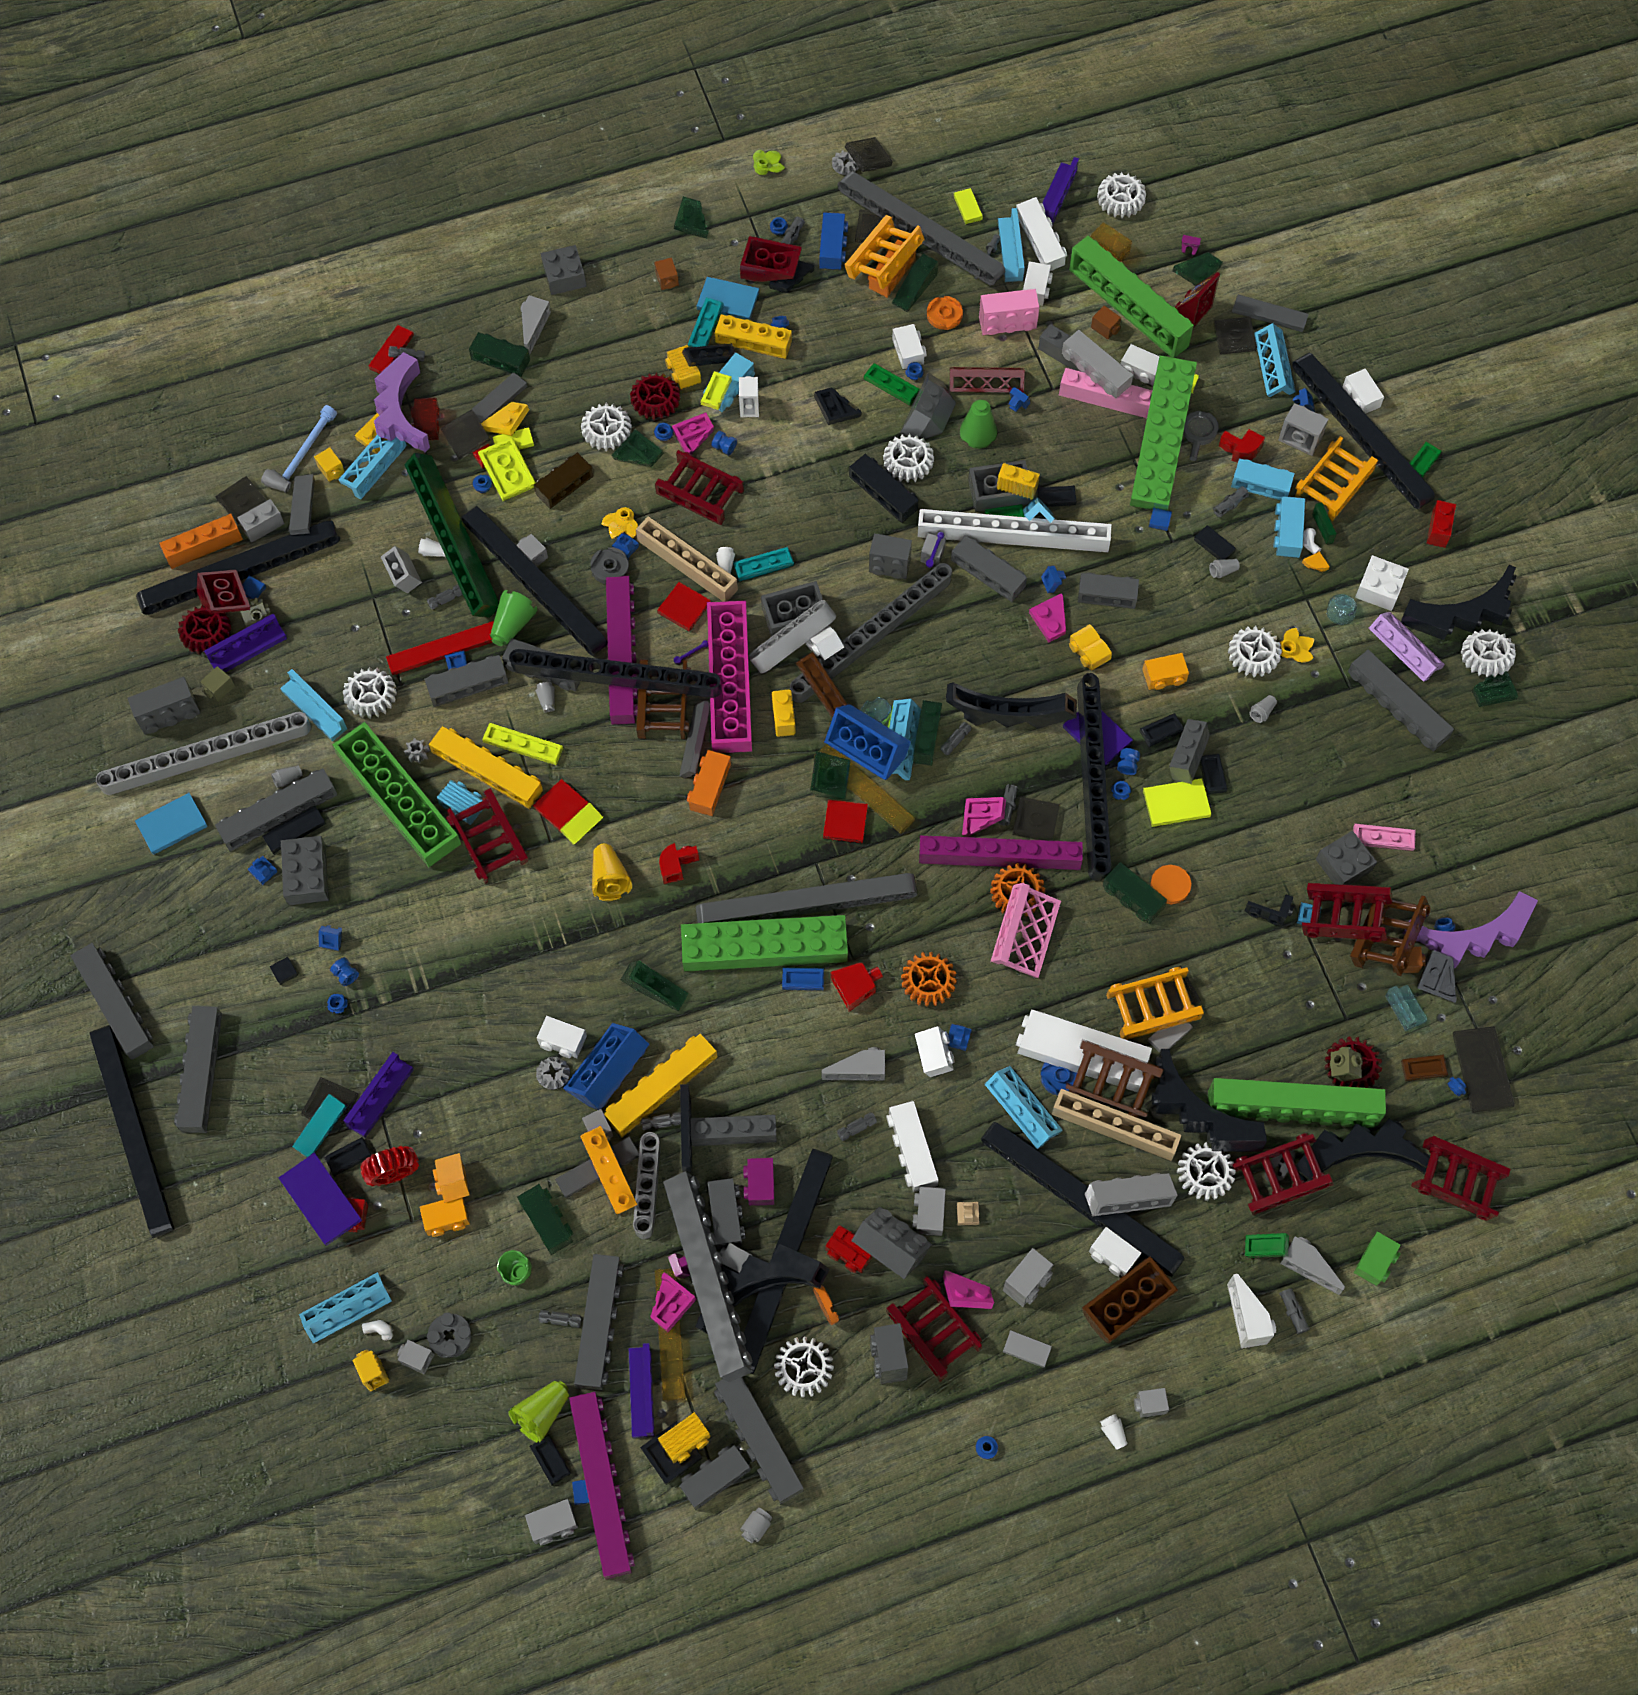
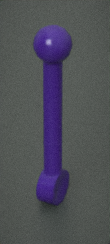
[926,532,945,568]
[674,640,708,665]

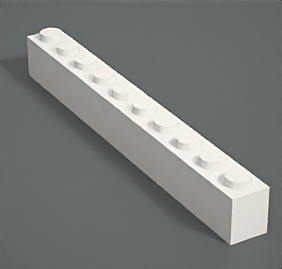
[918,509,1111,552]

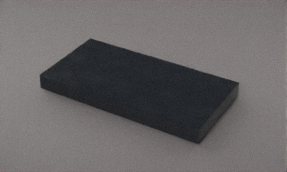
[680,1084,693,1176]

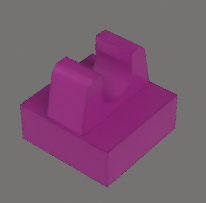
[1181,235,1201,255]
[668,1253,690,1279]

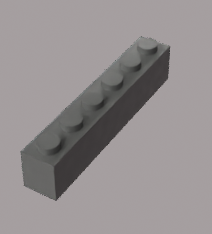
[1348,650,1454,752]
[215,768,337,851]
[70,943,154,1060]
[174,1006,222,1133]
[574,1254,624,1391]
[714,1377,804,1505]

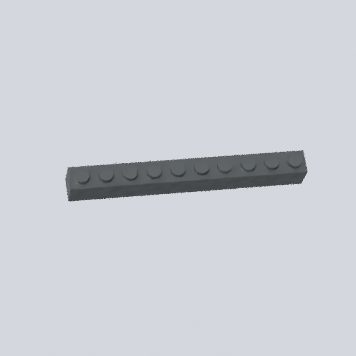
[663,1171,753,1382]

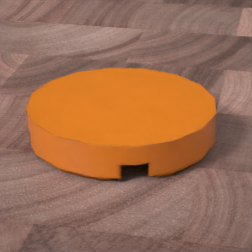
[927,296,963,330]
[1150,864,1192,905]
[812,1285,839,1326]

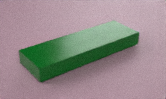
[864,363,920,406]

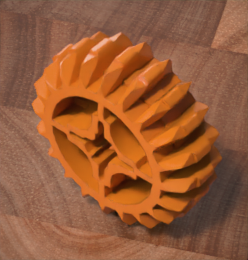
[990,863,1045,917]
[901,952,957,1007]

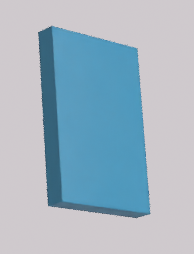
[697,277,759,320]
[135,793,208,855]

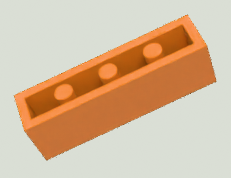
[159,514,243,569]

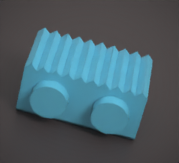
[437,780,483,825]

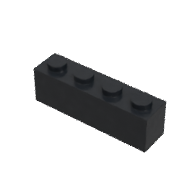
[849,453,919,523]

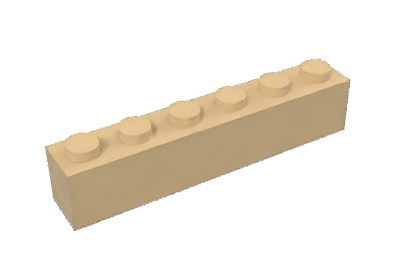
[636,516,738,602]
[1052,1089,1181,1161]

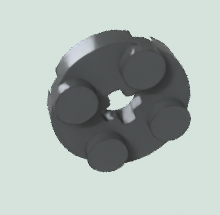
[590,547,629,584]
[427,1313,472,1358]

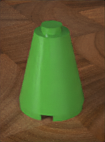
[960,400,997,449]
[490,590,537,646]

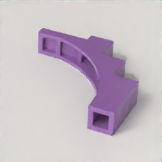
[374,352,430,452]
[1402,891,1538,968]

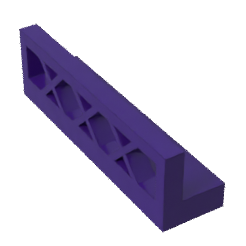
[1042,157,1079,226]
[204,614,287,672]
[343,1052,414,1138]
[629,1343,655,1438]

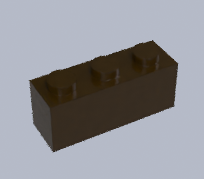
[534,452,594,509]

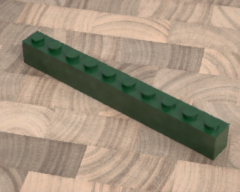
[404,453,499,618]

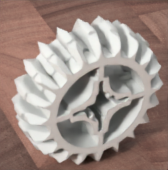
[1097,172,1146,218]
[581,402,632,452]
[883,433,934,483]
[1228,626,1282,677]
[1461,629,1516,677]
[343,667,397,719]
[1177,1143,1236,1201]
[774,1337,834,1397]

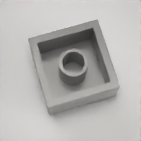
[1278,403,1329,456]
[1003,1248,1053,1307]

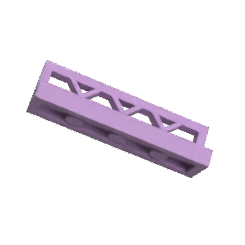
[1369,612,1445,682]

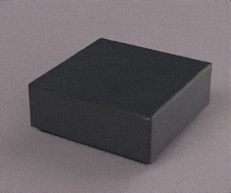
[269,957,298,985]

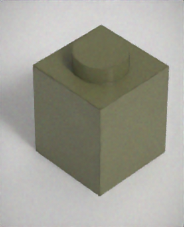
[200,666,235,702]

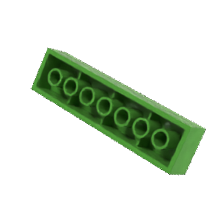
[1069,236,1194,358]
[1130,356,1197,511]
[332,722,461,868]
[681,915,848,971]
[1208,1078,1386,1128]

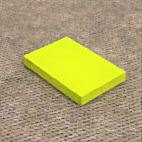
[478,437,536,502]
[1143,778,1211,827]

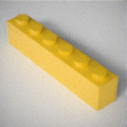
[429,726,543,809]
[604,1034,718,1138]

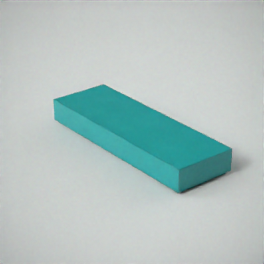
[688,297,724,348]
[733,547,794,581]
[292,1094,347,1157]

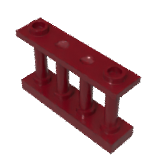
[655,450,744,525]
[446,788,528,884]
[1302,883,1393,942]
[1232,1133,1334,1215]
[1411,1136,1511,1220]
[886,1276,982,1381]

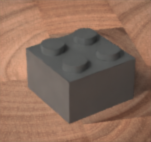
[540,245,586,295]
[869,533,912,579]
[1316,831,1377,885]

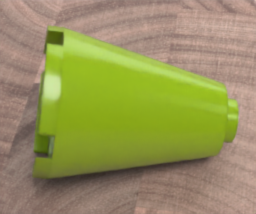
[508,1381,569,1443]

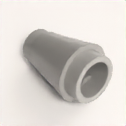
[261,469,291,493]
[1209,559,1240,579]
[535,682,555,713]
[1250,695,1277,723]
[271,765,303,789]

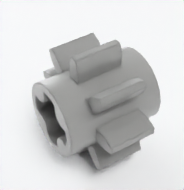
[404,738,430,764]

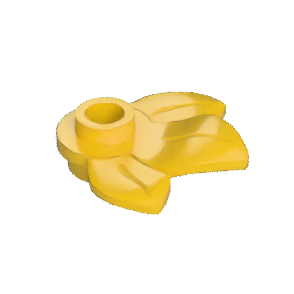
[601,507,638,539]
[1279,628,1314,663]

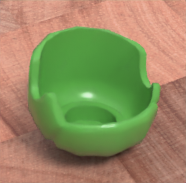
[497,1250,532,1286]

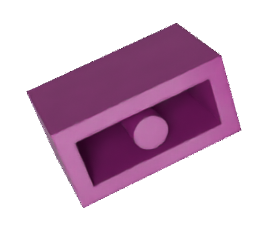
[743,1158,775,1206]

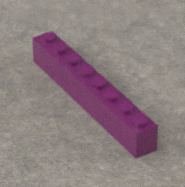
[606,576,638,725]
[919,835,1083,870]
[569,1392,635,1579]

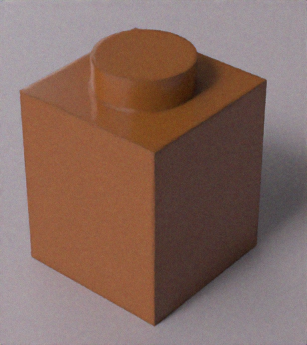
[654,257,679,290]
[1091,306,1121,339]
[1392,946,1425,973]

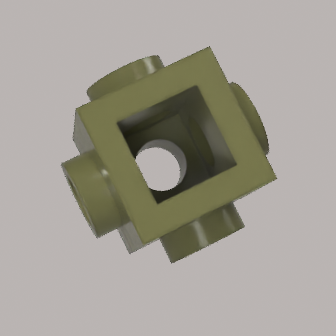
[241,598,271,627]
[1330,1047,1362,1082]

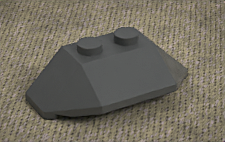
[900,373,956,440]

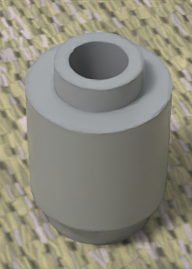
[740,1507,772,1543]

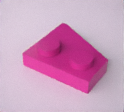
[672,412,714,455]
[1029,593,1066,642]
[962,797,1006,837]
[943,1271,994,1309]
[651,1272,697,1332]

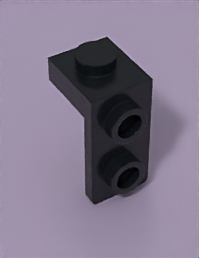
[1244,894,1295,925]

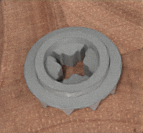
[832,150,860,175]
[536,1057,570,1089]

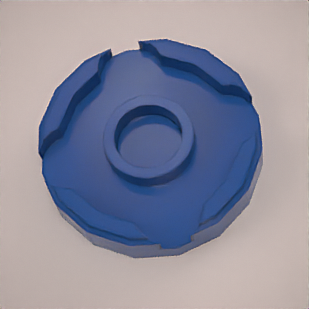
[1040,1062,1077,1096]

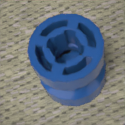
[712,430,737,456]
[1117,748,1141,775]
[330,957,359,986]

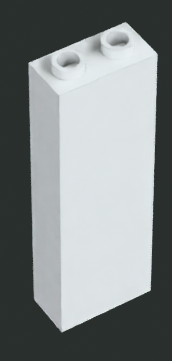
[1016,1009,1152,1093]

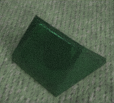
[810,751,851,799]

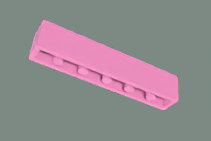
[1059,368,1152,418]

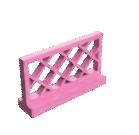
[991,883,1061,978]

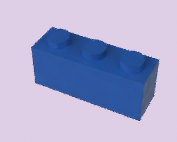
[819,213,848,269]

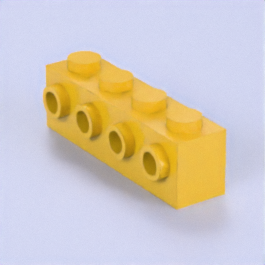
[715,314,792,359]

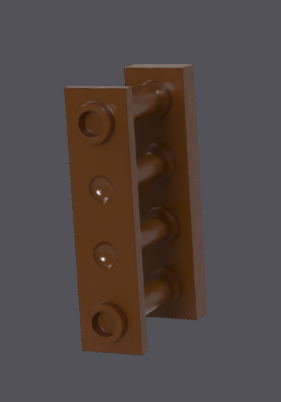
[636,660,691,739]
[1350,896,1431,976]
[1065,1039,1163,1119]

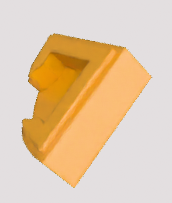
[1302,552,1330,572]

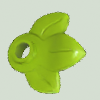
[753,150,785,175]

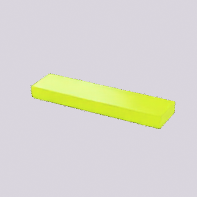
[482,723,564,765]

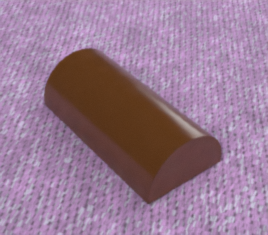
[1082,1256,1178,1344]

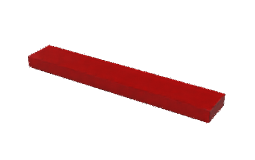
[386,621,494,676]

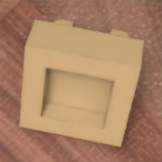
[957,1202,979,1225]

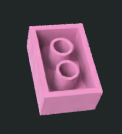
[979,289,1039,335]

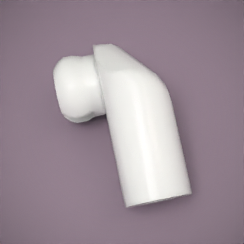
[1303,528,1321,554]
[362,1320,393,1341]

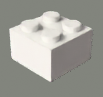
[1355,555,1409,611]

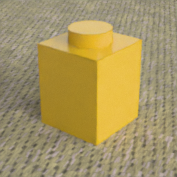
[314,447,345,482]

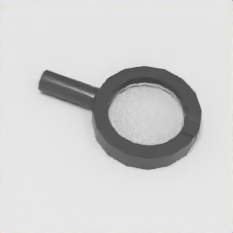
[1183,411,1218,461]

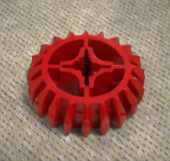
[360,1146,419,1186]

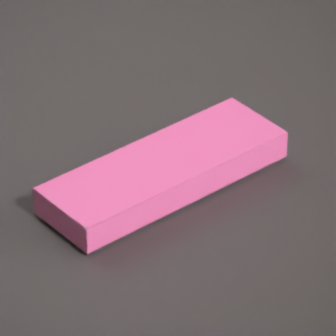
[1353,824,1415,851]

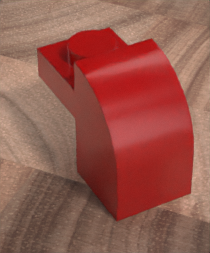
[1219,429,1265,463]
[659,843,699,884]

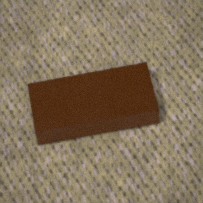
[1401,1054,1448,1081]

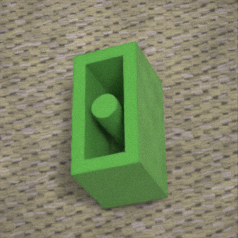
[1353,1232,1401,1286]

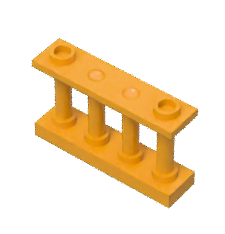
[844,215,924,289]
[1295,436,1378,522]
[1106,967,1204,1040]
[580,1126,637,1214]

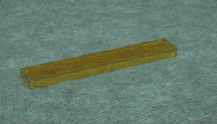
[814,744,915,834]
[655,1268,685,1402]

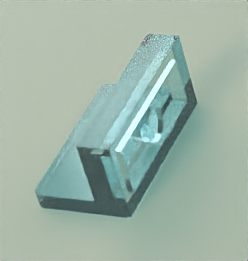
[1385,985,1427,1031]

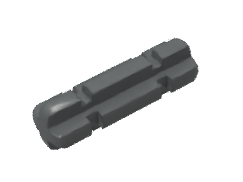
[388,346,425,362]
[427,584,463,609]
[940,722,971,755]
[641,1112,681,1130]
[837,1112,877,1141]
[538,1310,582,1328]

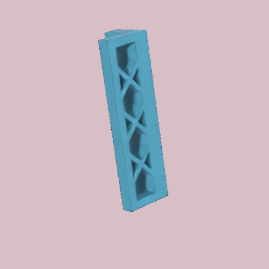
[998,208,1025,282]
[1254,323,1296,397]
[339,434,407,499]
[1023,496,1055,523]
[280,669,347,742]
[889,699,922,781]
[985,1066,1063,1149]
[299,1272,392,1343]

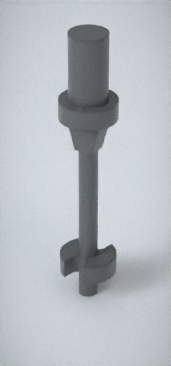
[974,234,1000,280]

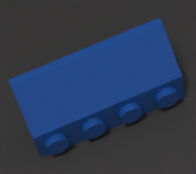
[824,704,911,780]
[563,1023,649,1110]

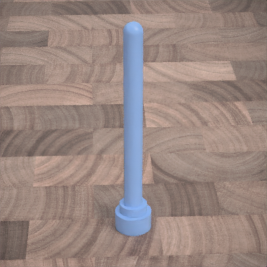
[282,405,337,480]

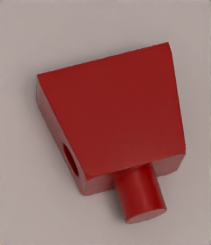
[831,963,883,1011]

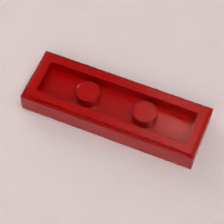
[368,325,414,374]

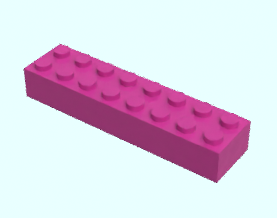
[707,601,752,753]

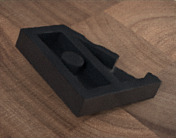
[769,261,814,293]
[814,387,862,425]
[1417,949,1457,1003]

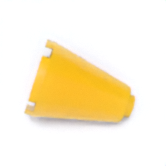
[592,843,632,901]

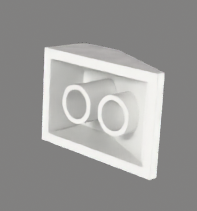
[1227,1274,1276,1348]

